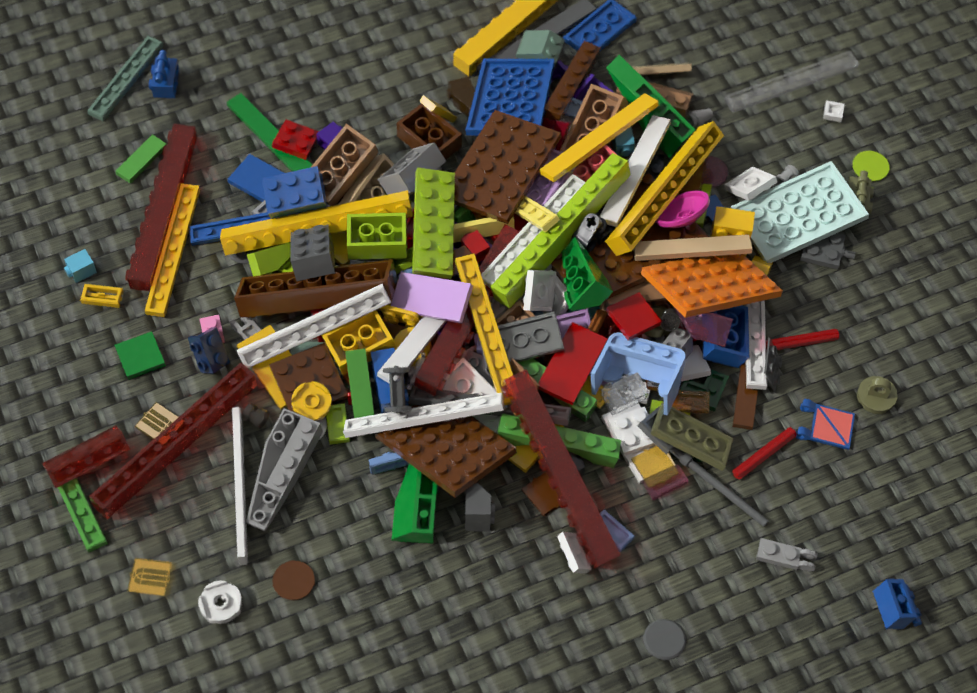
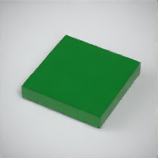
[115,331,166,380]

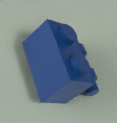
[149,50,180,98]
[873,579,922,629]

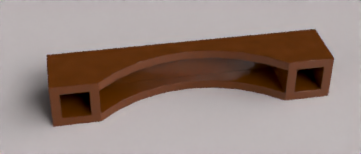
[544,41,601,121]

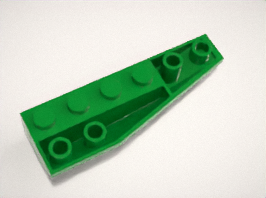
[606,55,696,158]
[391,463,438,544]

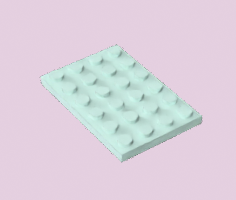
[731,161,869,263]

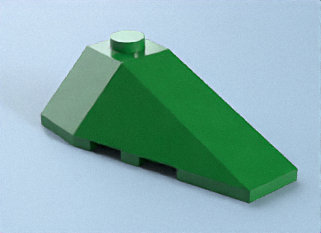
[562,237,613,311]

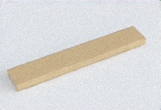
[633,235,752,261]

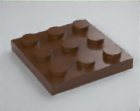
[269,342,348,412]

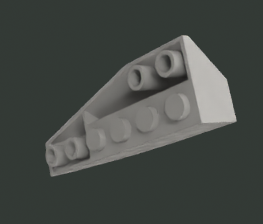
[246,408,323,531]

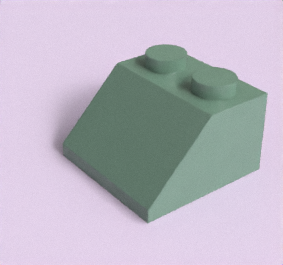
[516,30,564,64]

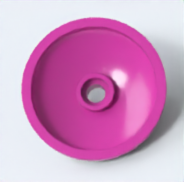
[656,191,710,228]

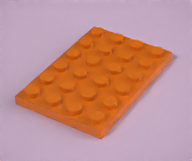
[641,254,783,318]

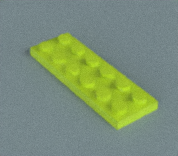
[412,167,455,279]

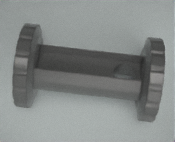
[383,366,412,413]

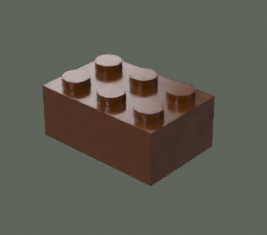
[396,103,462,160]

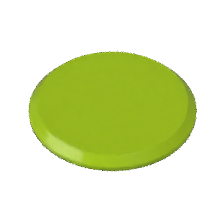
[852,151,889,181]

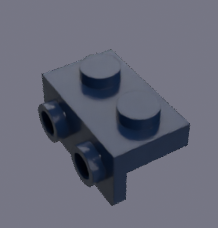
[188,327,230,373]

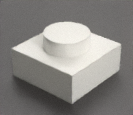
[823,101,844,122]

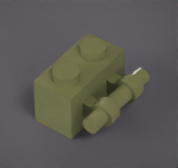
[847,171,874,214]

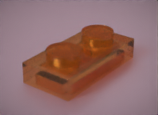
[672,390,710,413]

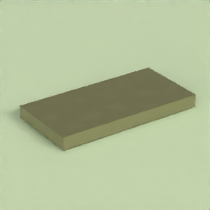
[650,402,734,471]

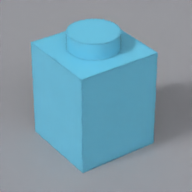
[612,127,635,157]
[64,249,97,283]

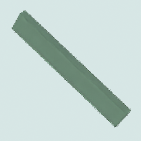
[87,36,164,122]

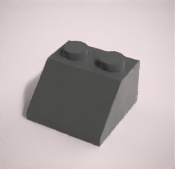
[465,482,495,531]

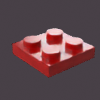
[272,119,319,160]

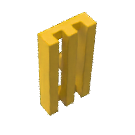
[80,284,124,308]

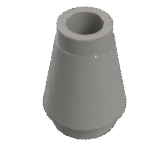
[685,108,713,129]

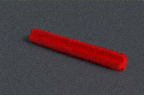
[766,329,840,352]
[732,427,797,480]

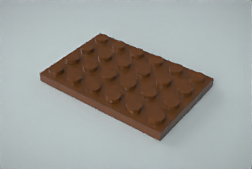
[454,110,561,224]
[375,404,517,498]

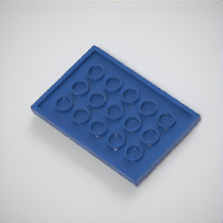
[466,59,555,136]

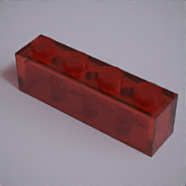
[42,425,130,488]

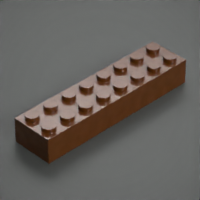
[234,259,398,318]

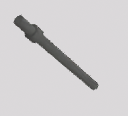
[670,447,769,527]

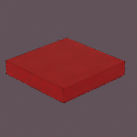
[606,292,662,341]

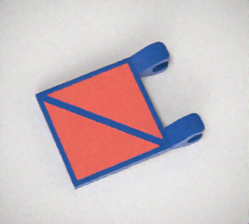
[796,399,855,450]

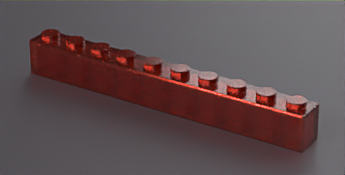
[125,124,198,292]
[414,224,520,396]
[89,363,257,519]
[501,370,621,568]

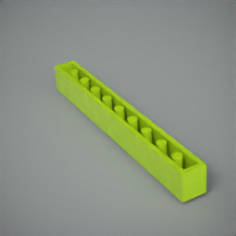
[490,153,631,309]

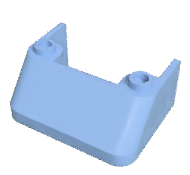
[591,333,685,416]

